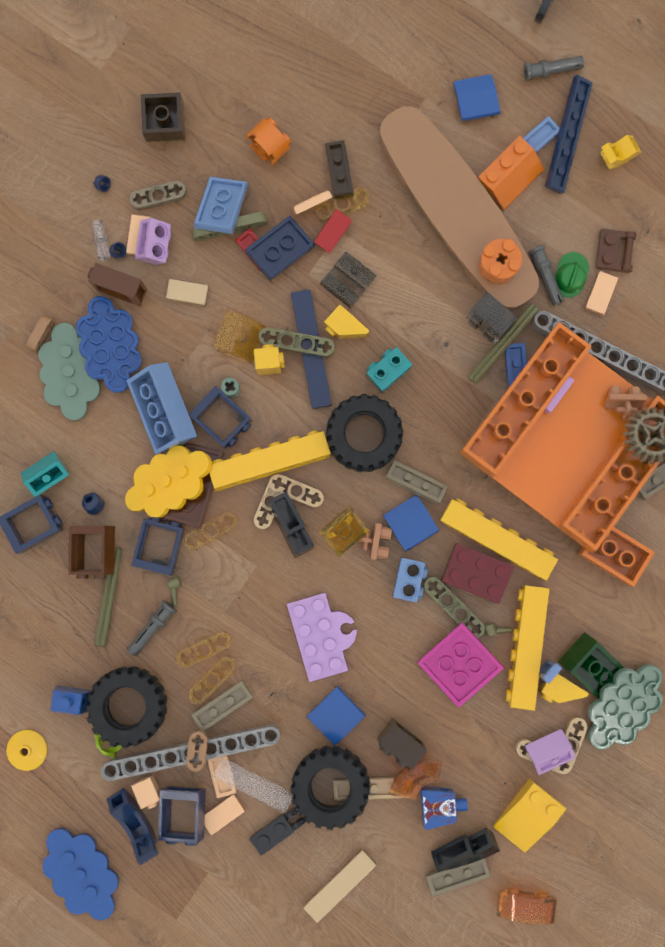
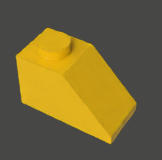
[324,305,370,339]
[538,674,589,703]

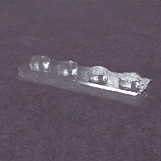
[212,757,293,813]

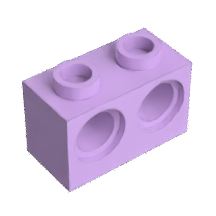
[135,218,171,265]

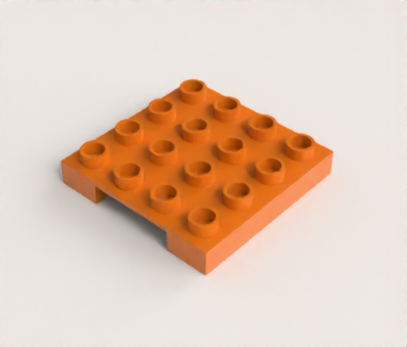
[459,322,665,552]

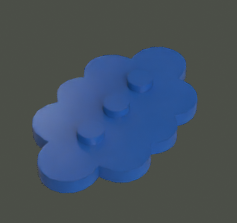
[76,296,142,393]
[43,828,119,920]

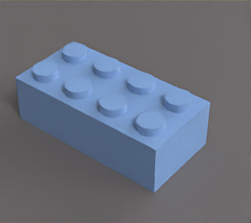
[126,362,197,454]

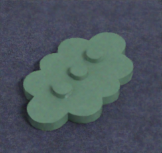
[38,323,101,421]
[587,664,663,749]

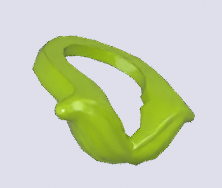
[94,734,122,759]

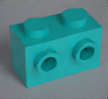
[366,347,412,394]
[21,451,69,497]

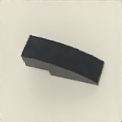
[268,492,314,558]
[431,828,500,872]

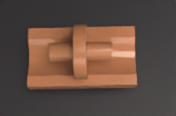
[604,386,647,419]
[358,523,392,560]

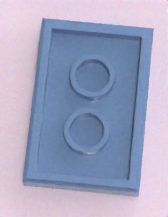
[194,177,248,234]

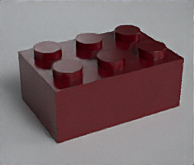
[440,544,514,604]

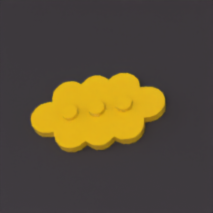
[125,445,212,518]

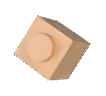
[131,774,160,809]

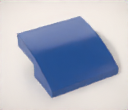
[453,74,500,121]
[383,495,439,552]
[307,686,366,746]

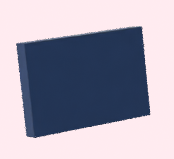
[245,216,315,281]

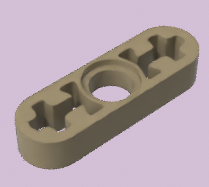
[130,181,187,210]

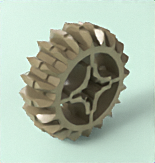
[623,407,665,464]

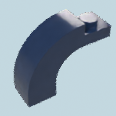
[106,788,159,865]

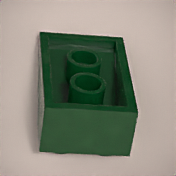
[558,632,624,699]

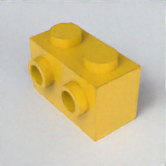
[254,344,285,376]

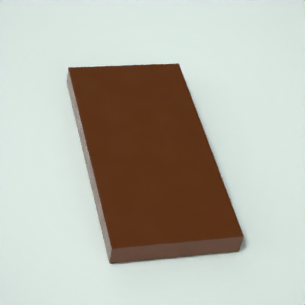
[162,442,224,529]

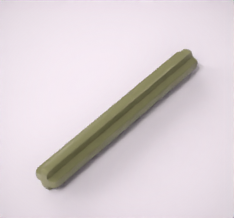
[469,304,538,383]
[94,547,122,647]

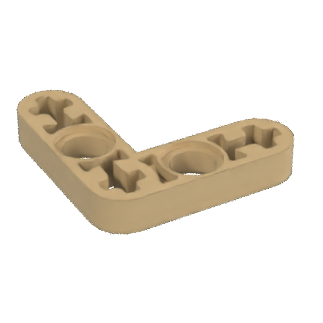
[254,474,324,529]
[515,716,587,774]

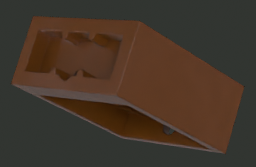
[88,262,147,307]
[68,526,115,579]

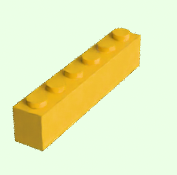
[209,430,331,492]
[439,498,558,581]
[505,585,549,711]

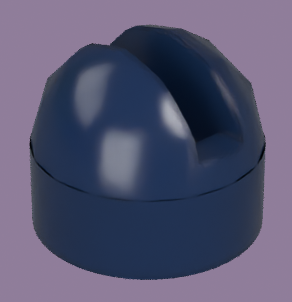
[93,175,111,192]
[109,242,126,259]

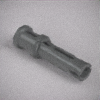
[523,55,584,81]
[528,245,565,306]
[127,600,177,657]

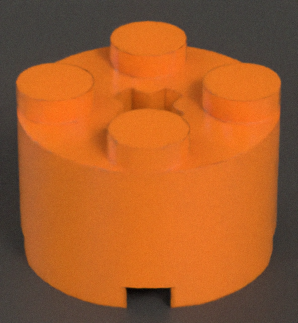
[245,117,291,166]
[478,239,522,284]

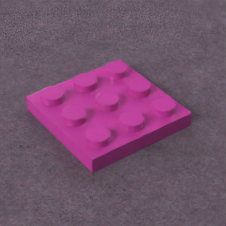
[417,622,504,708]

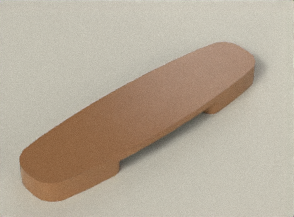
[379,106,539,311]

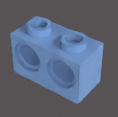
[392,558,428,603]

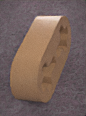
[26,315,55,352]
[186,730,208,771]

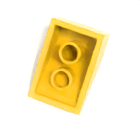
[493,778,566,852]

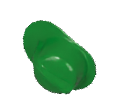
[554,252,589,298]

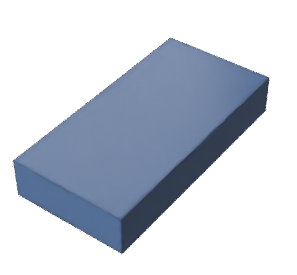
[523,116,560,153]
[539,659,562,684]

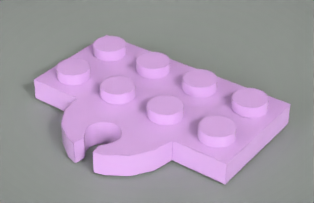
[287,593,357,682]

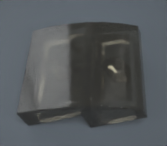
[320,251,377,309]

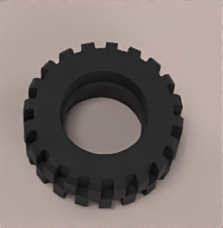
[326,394,403,472]
[86,666,168,748]
[291,746,370,830]

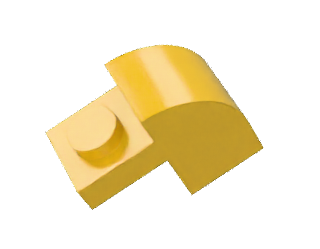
[600,135,642,170]

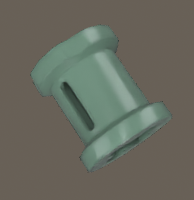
[221,378,240,398]

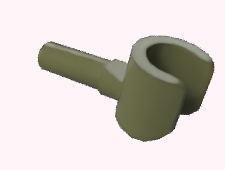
[168,576,181,606]
[484,623,513,636]

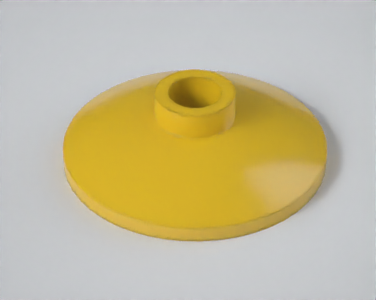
[6,730,47,771]

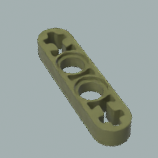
[191,212,268,241]
[258,328,335,357]
[423,577,485,638]

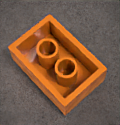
[577,527,655,587]

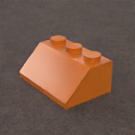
[478,135,544,211]

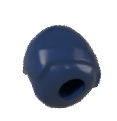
[82,493,105,515]

